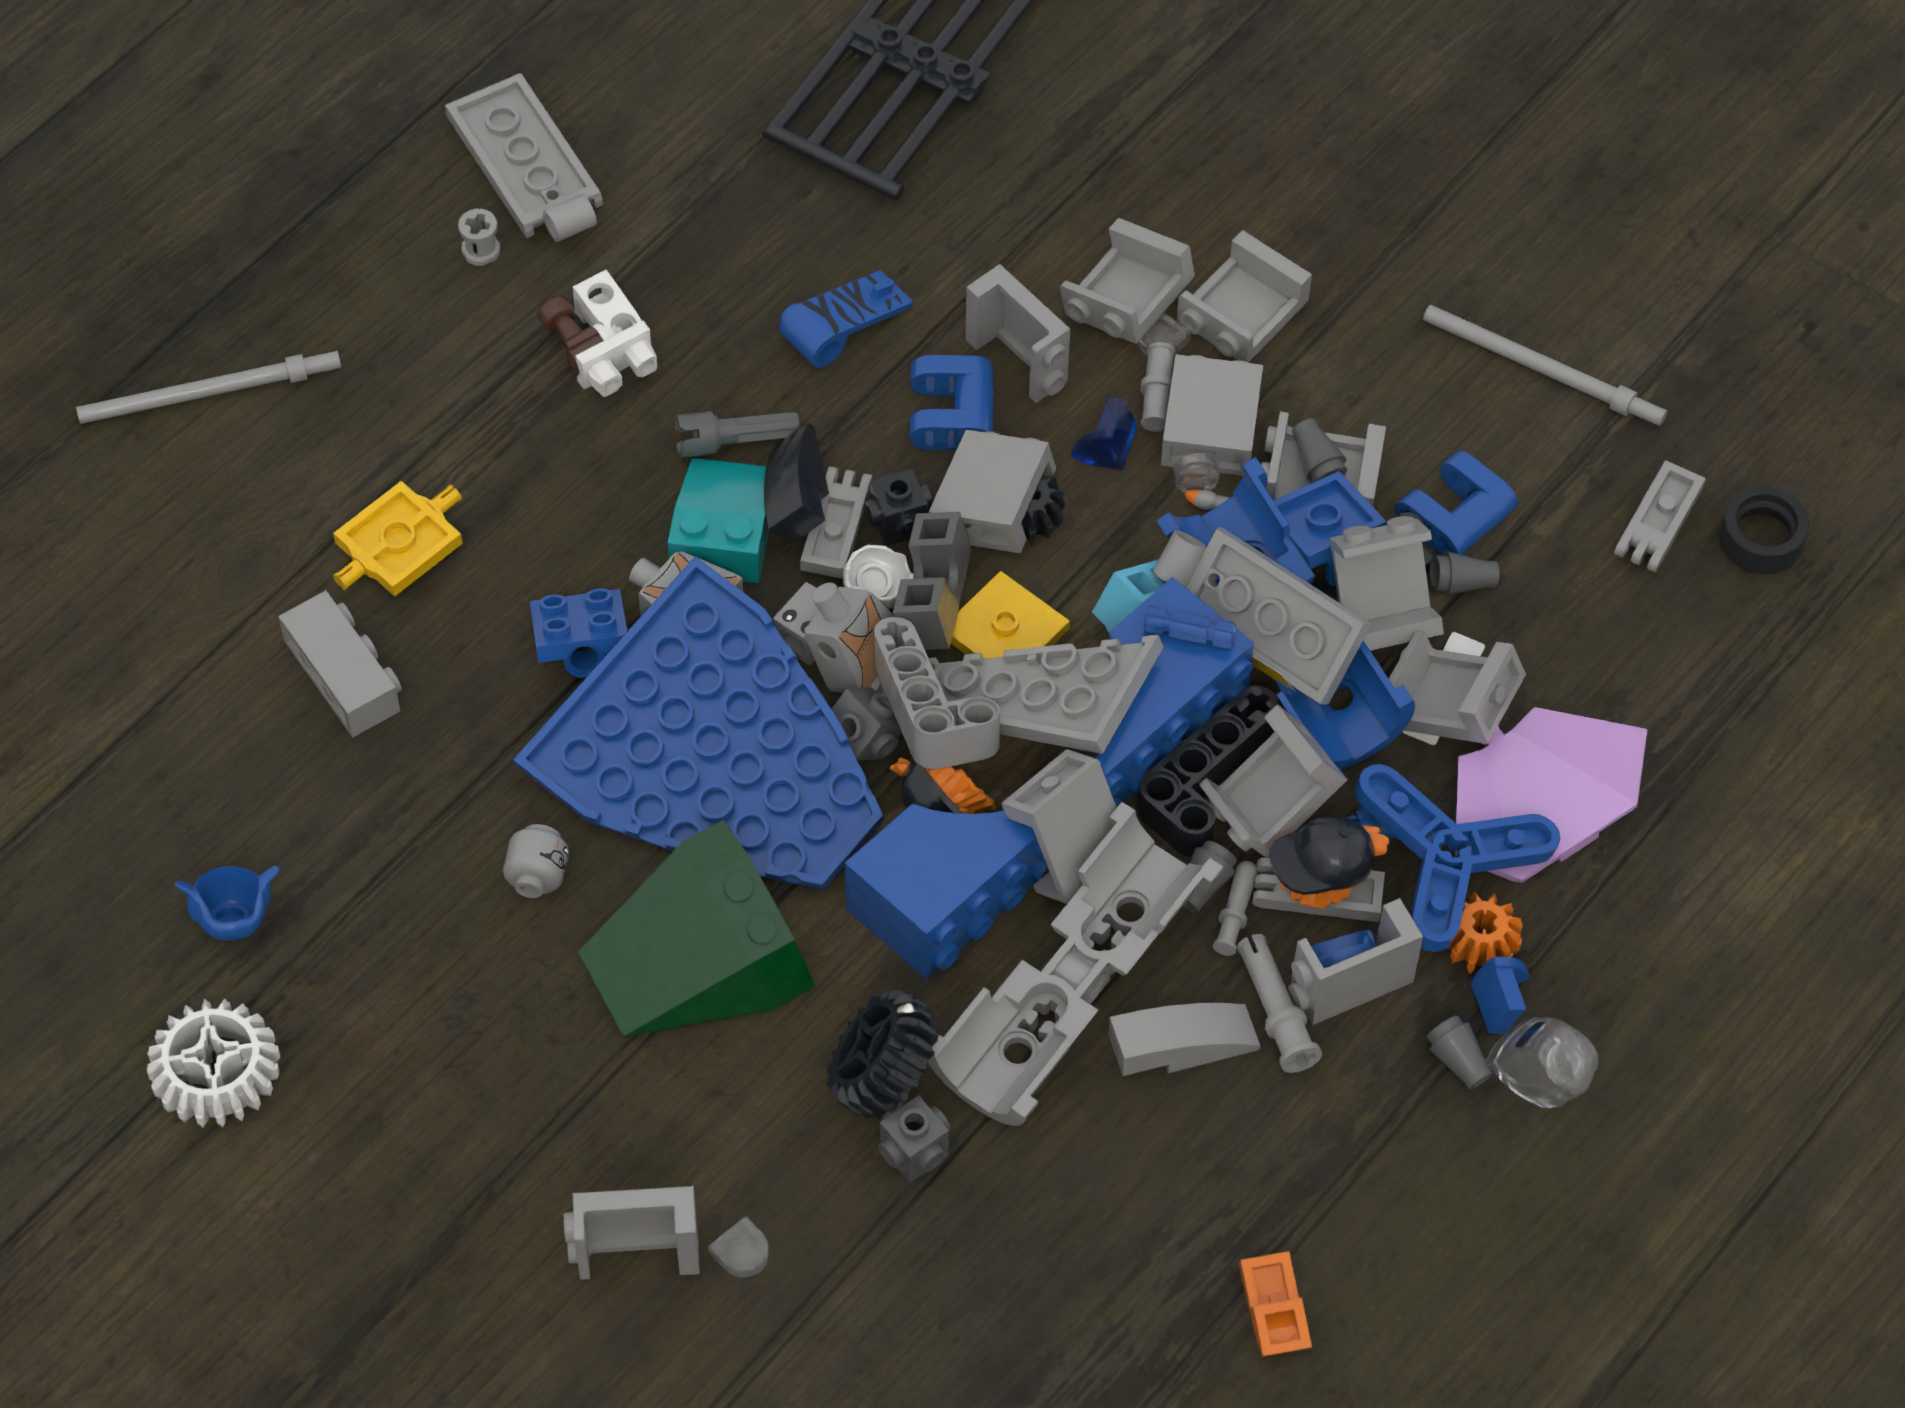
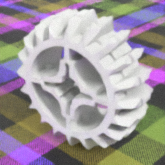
[147,998,280,1127]

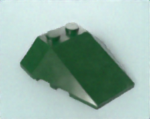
[578,820,815,1037]

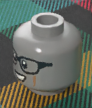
[503,824,569,898]

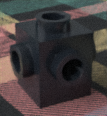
[865,469,933,546]

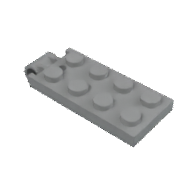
[445,73,603,242]
[1153,527,1372,704]

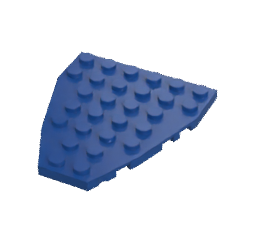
[513,556,884,891]

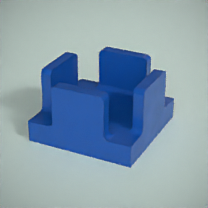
[1273,471,1387,586]

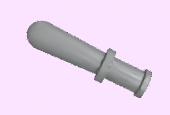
[1213,861,1258,956]

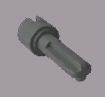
[674,411,801,458]

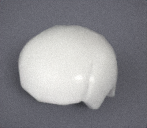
[843,545,914,610]

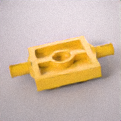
[333,481,463,597]

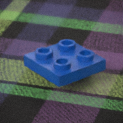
[530,588,627,678]

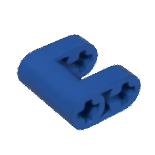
[909,355,994,451]
[1395,450,1518,555]

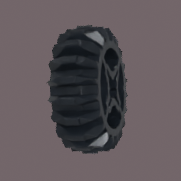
[827,989,939,1119]

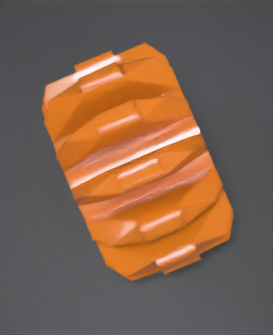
[1446,892,1522,974]

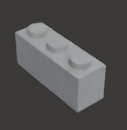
[278,591,402,738]

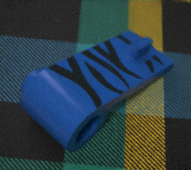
[779,270,914,369]

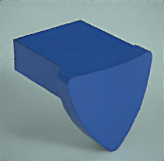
[1471,957,1530,1034]

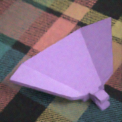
[1455,707,1647,883]

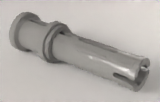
[1237,934,1322,1073]

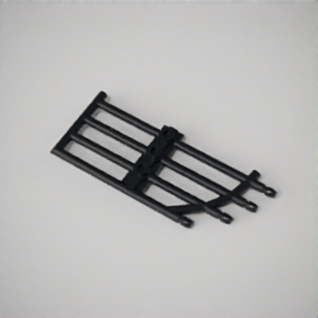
[761,0,1034,201]

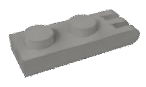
[1614,460,1706,573]
[800,466,873,579]
[1252,858,1385,922]

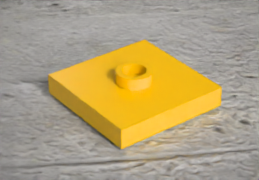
[951,571,1070,659]

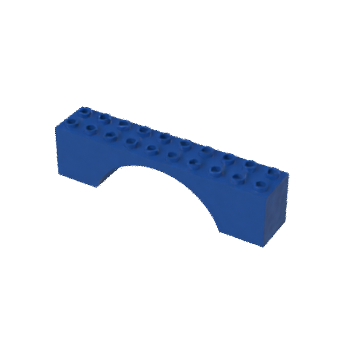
[845,577,1254,980]

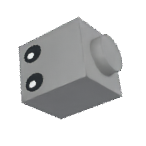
[773,582,819,666]

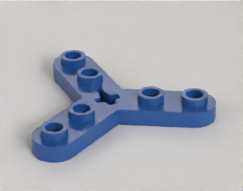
[1354,764,1561,952]

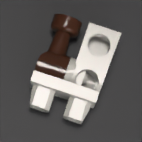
[538,269,657,397]

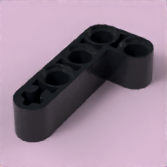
[1138,685,1279,857]

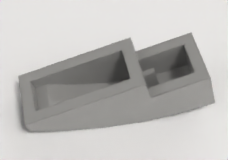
[1108,1003,1260,1076]

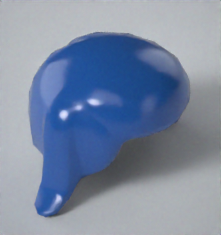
[175,866,280,941]

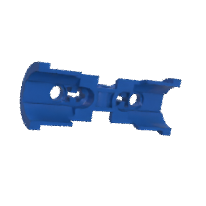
[1156,457,1415,770]

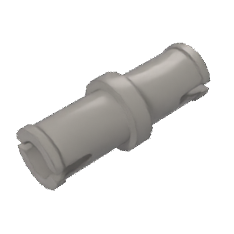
[1140,342,1175,432]

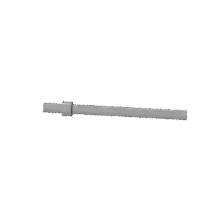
[1423,305,1667,426]
[76,351,342,424]

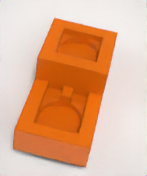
[1239,1251,1312,1357]

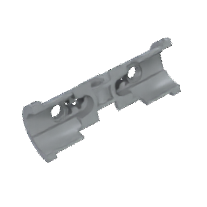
[928,802,1223,1126]

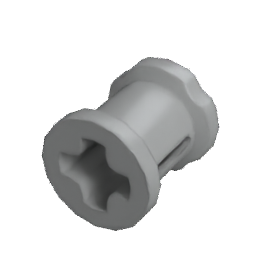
[458,209,501,266]

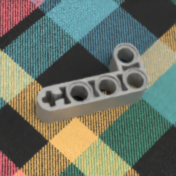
[874,617,1000,769]

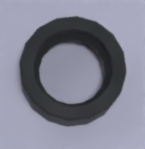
[1719,486,1810,574]

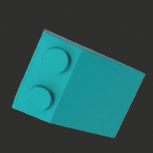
[668,458,769,584]

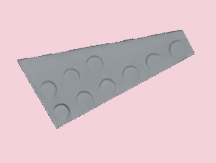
[870,635,1164,754]

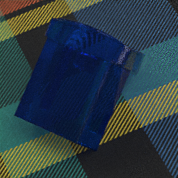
[1071,397,1137,470]

